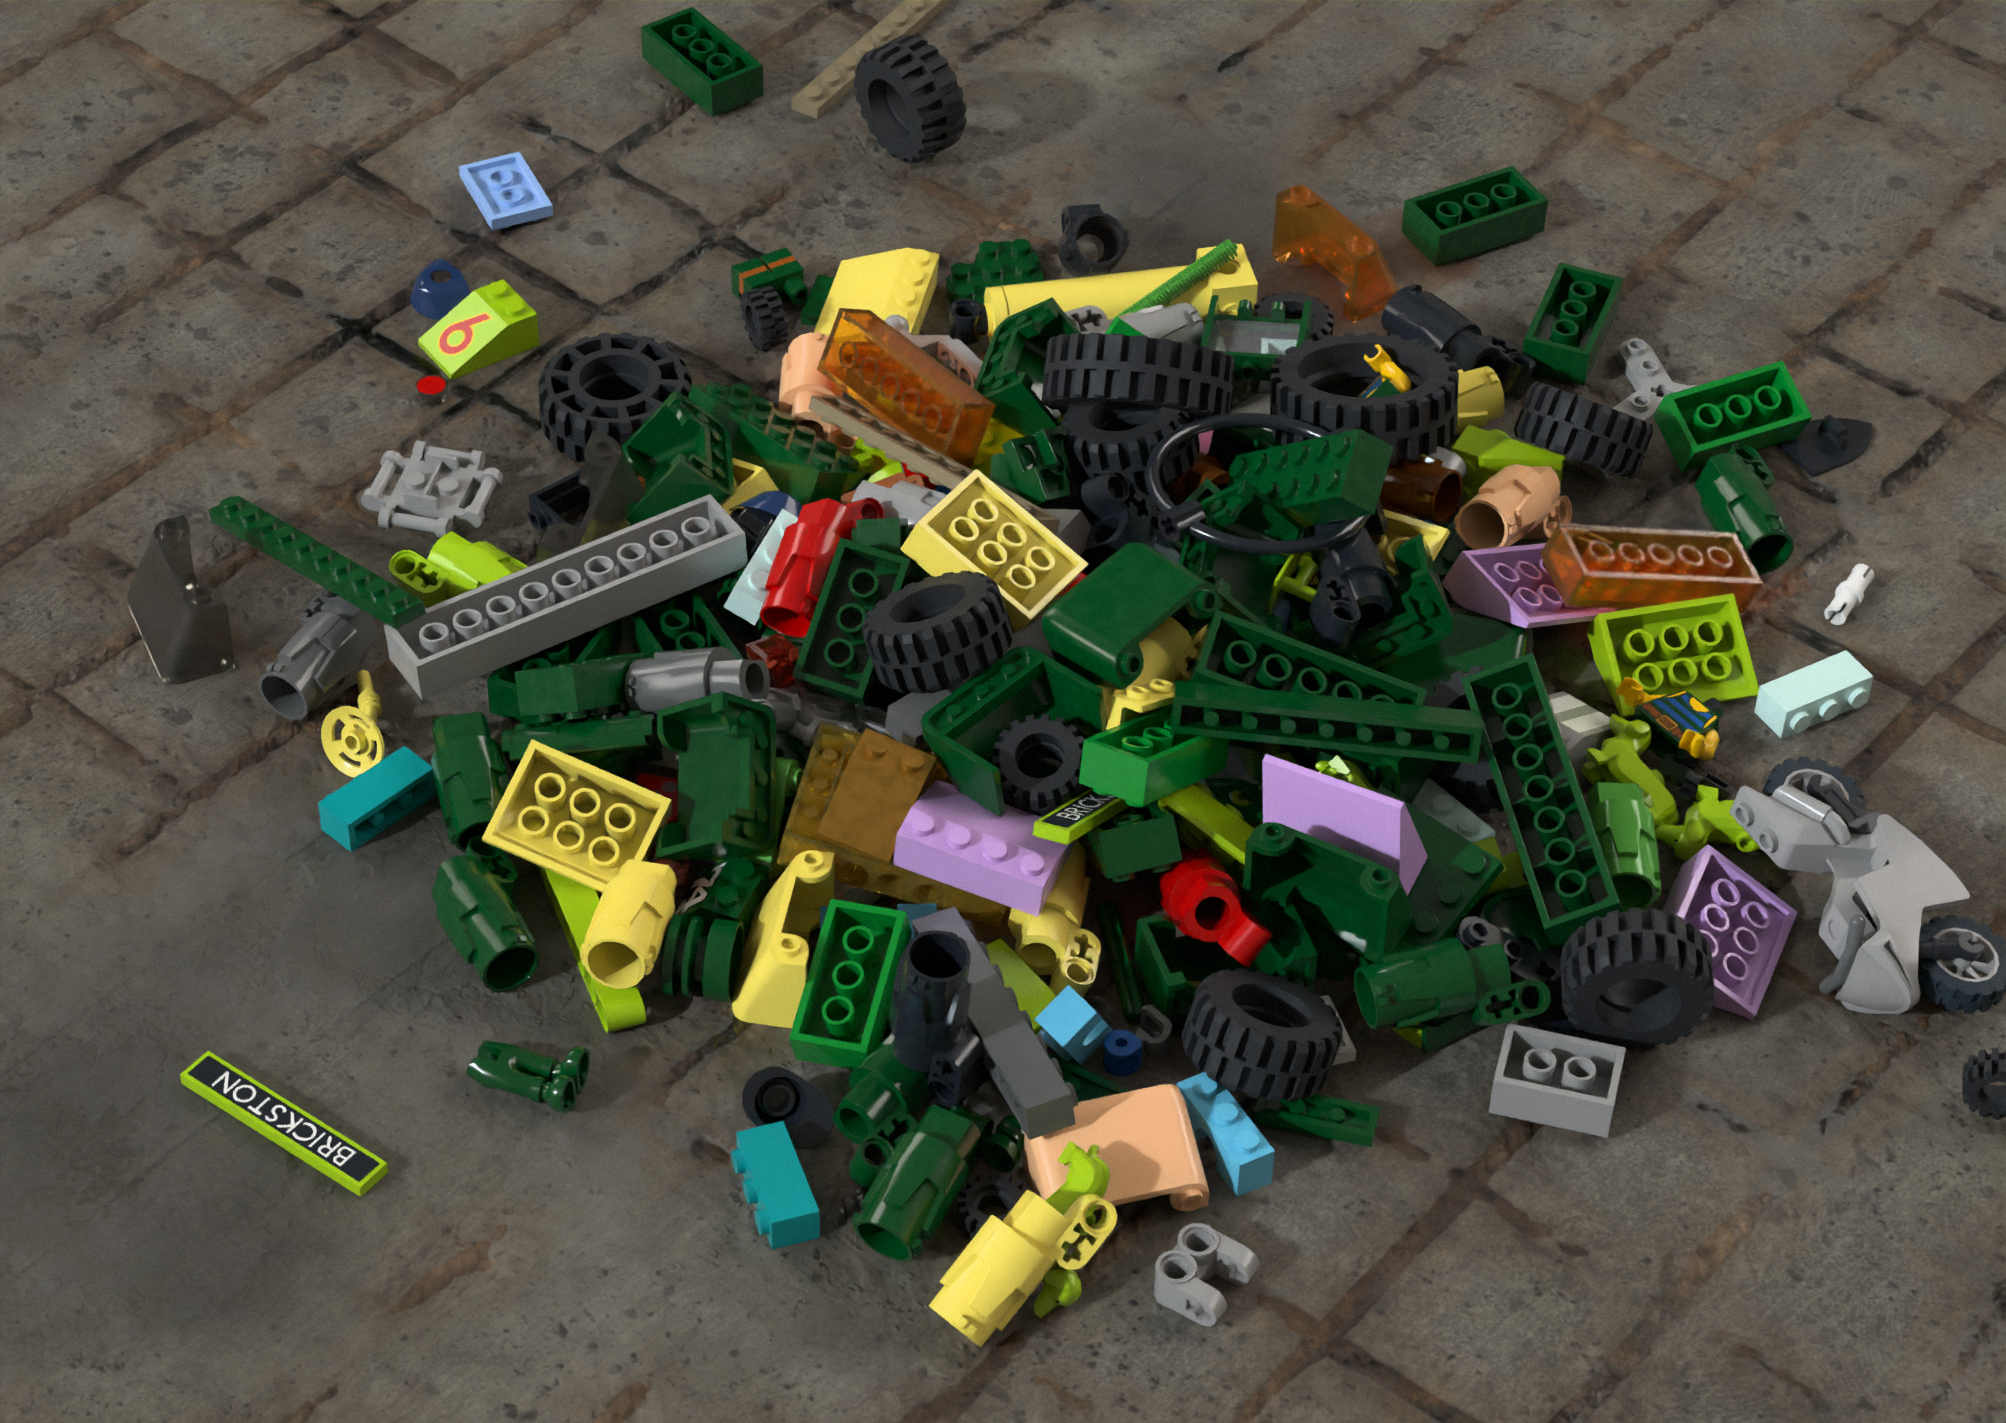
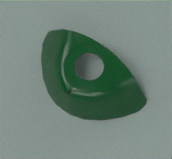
[1206,745,1265,822]

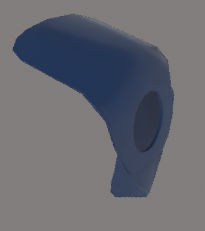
[410,259,470,321]
[729,491,803,517]

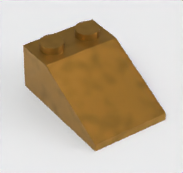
[816,728,937,867]

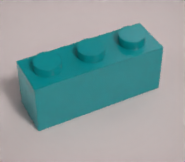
[318,746,437,852]
[731,1121,820,1250]

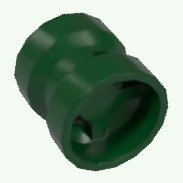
[980,1115,1025,1172]

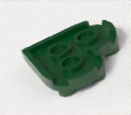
[946,239,1044,305]

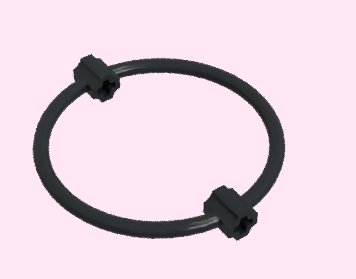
[1145,413,1371,555]

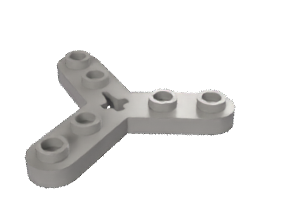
[1612,338,1697,424]

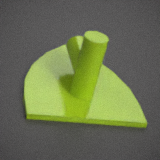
[1266,554,1318,615]

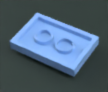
[459,152,553,230]

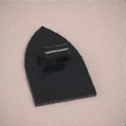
[1776,415,1872,478]

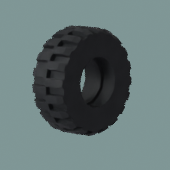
[538,332,692,469]

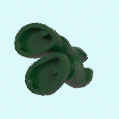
[466,1040,590,1114]

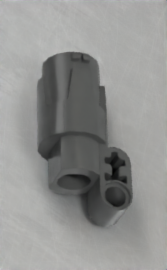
[258,588,380,721]
[625,647,797,734]

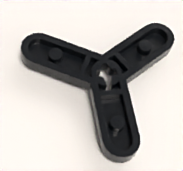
[1453,917,1576,1037]

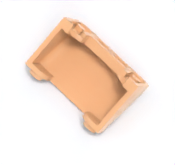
[1023,1084,1210,1212]

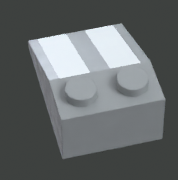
[1549,691,1615,772]

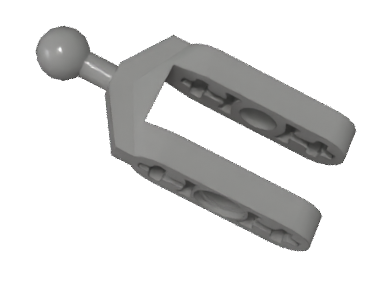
[882,314,983,428]

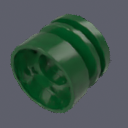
[661,914,744,1003]

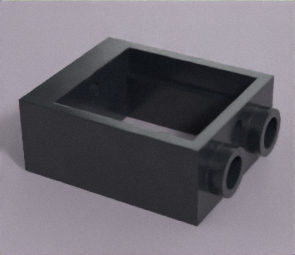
[528,461,639,552]

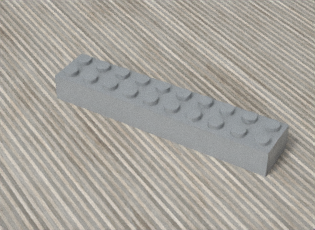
[384,494,748,700]

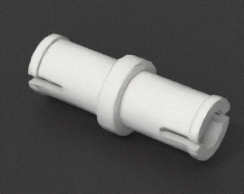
[1824,564,1875,625]

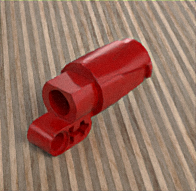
[759,497,884,638]
[1157,848,1273,967]

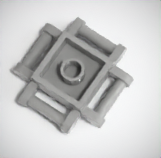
[361,440,503,538]

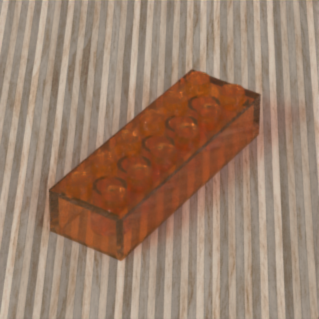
[817,308,996,468]
[1540,524,1763,613]

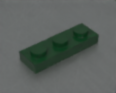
[1253,1094,1381,1148]

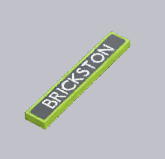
[1033,788,1130,845]
[180,1051,389,1197]

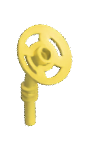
[321,670,384,778]

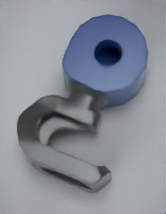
[1103,1005,1172,1077]

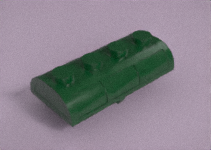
[502,710,663,773]

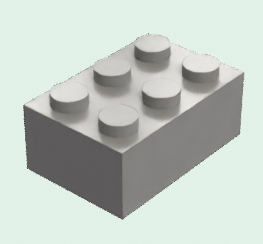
[1489,1023,1626,1138]

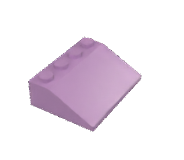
[1441,542,1617,628]
[1262,754,1428,896]
[893,779,1077,917]
[1662,844,1798,1019]

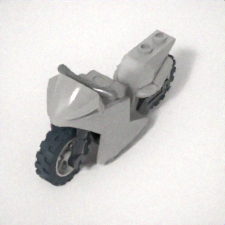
[1729,757,2006,1014]

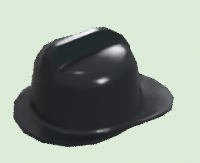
[730,506,777,558]
[742,1066,834,1148]

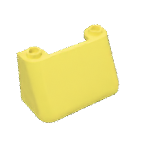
[732,850,835,1028]

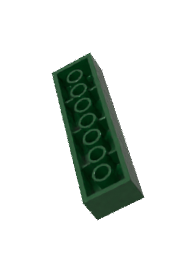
[1461,653,1624,950]

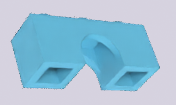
[1034,984,1113,1065]
[1177,1072,1275,1197]

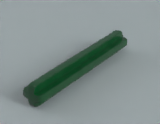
[1097,900,1145,1023]

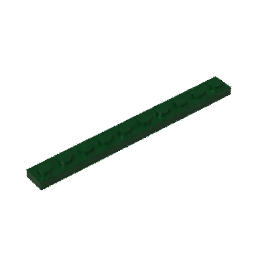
[209,496,426,629]

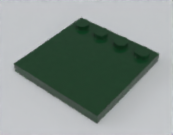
[1291,785,1504,963]

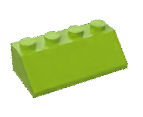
[1158,781,1257,889]

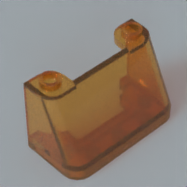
[1271,185,1398,323]

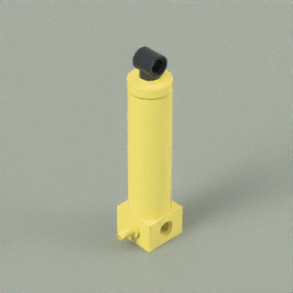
[949,244,1258,345]

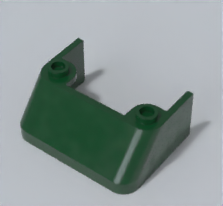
[921,646,1107,817]

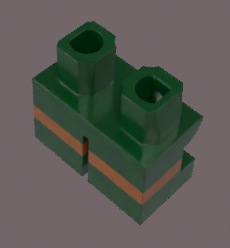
[731,247,808,305]

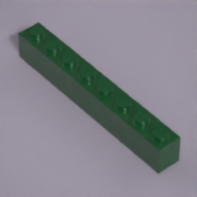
[1170,680,1483,764]

